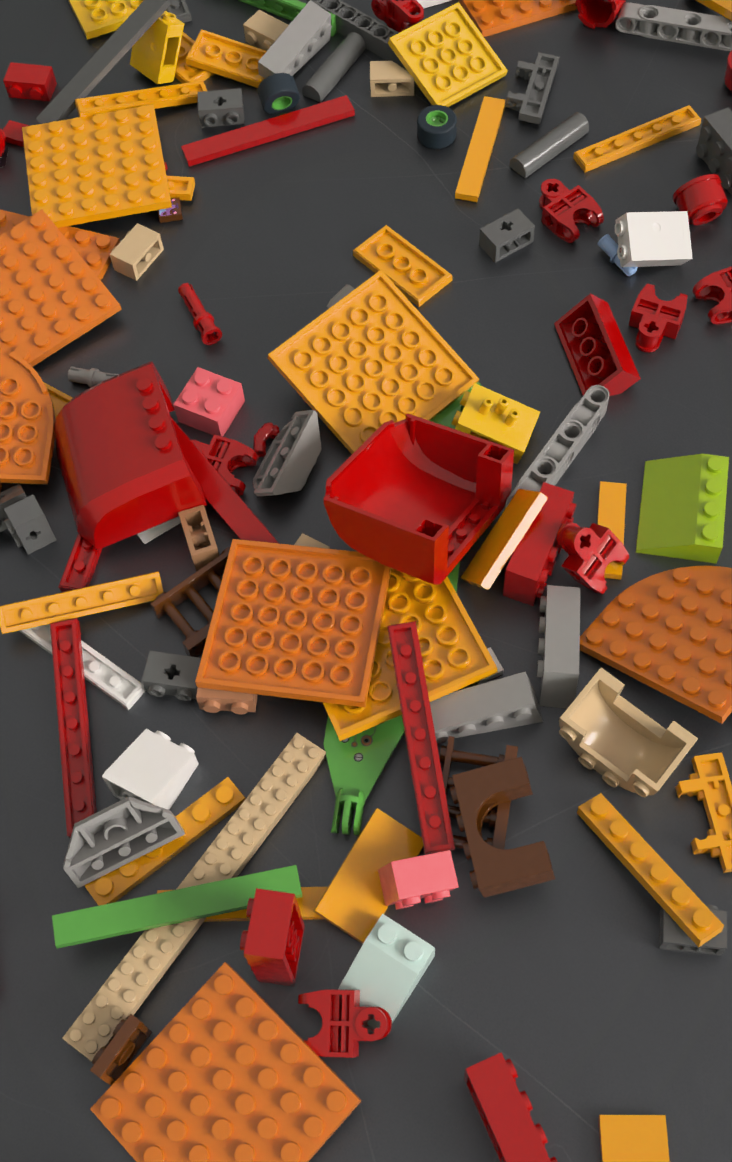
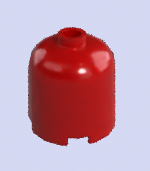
[575,0,626,29]

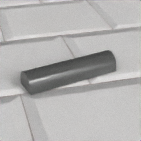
[302,32,366,103]
[509,112,589,178]

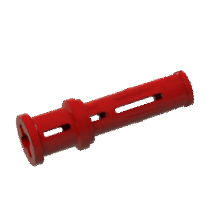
[178,283,222,345]

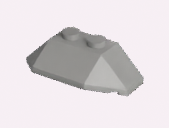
[253,410,322,496]
[63,797,185,888]

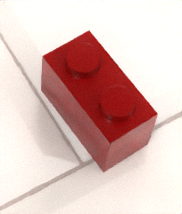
[3,62,57,102]

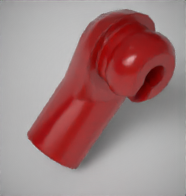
[253,422,279,457]

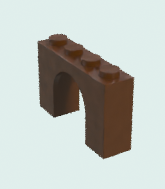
[450,756,555,898]

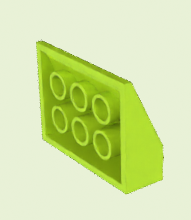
[636,454,729,564]

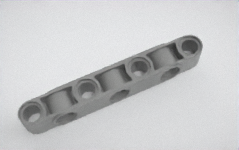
[615,3,732,51]
[505,385,610,509]

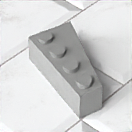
[258,0,332,78]
[537,585,580,708]
[430,671,543,744]

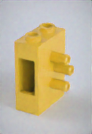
[130,11,184,84]
[451,383,540,464]

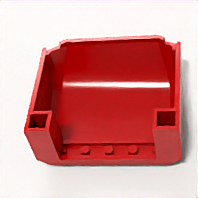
[54,361,207,550]
[323,414,514,585]

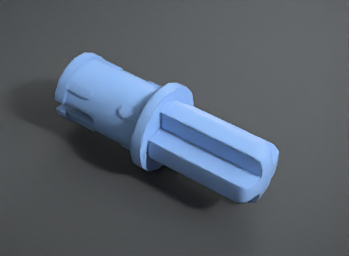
[597,234,638,276]

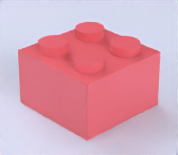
[173,367,245,437]
[378,850,459,910]

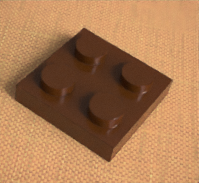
[90,1014,153,1085]

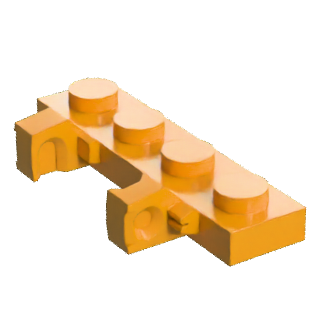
[675,752,732,873]

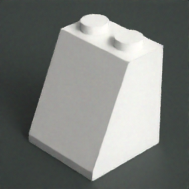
[102,729,199,810]

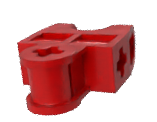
[371,0,424,33]
[539,179,604,243]
[692,266,732,324]
[629,283,688,353]
[191,434,259,496]
[557,522,629,595]
[298,990,392,1058]

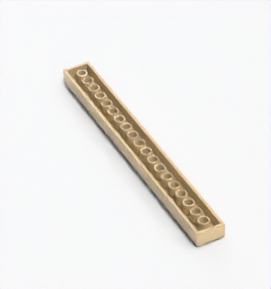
[62,733,326,1062]

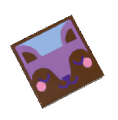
[158,197,183,223]

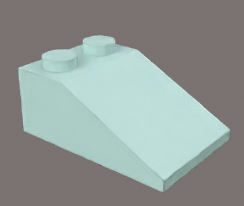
[338,914,435,1029]

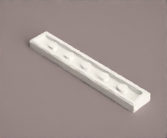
[19,600,146,710]

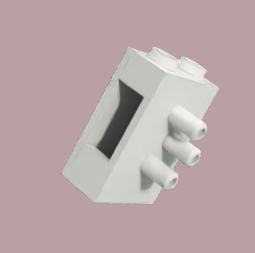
[615,211,693,267]

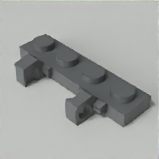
[506,52,559,124]

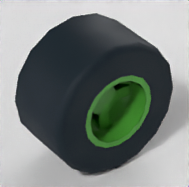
[257,73,300,114]
[417,105,457,149]

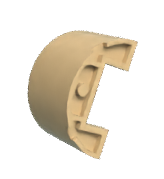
[559,667,698,797]

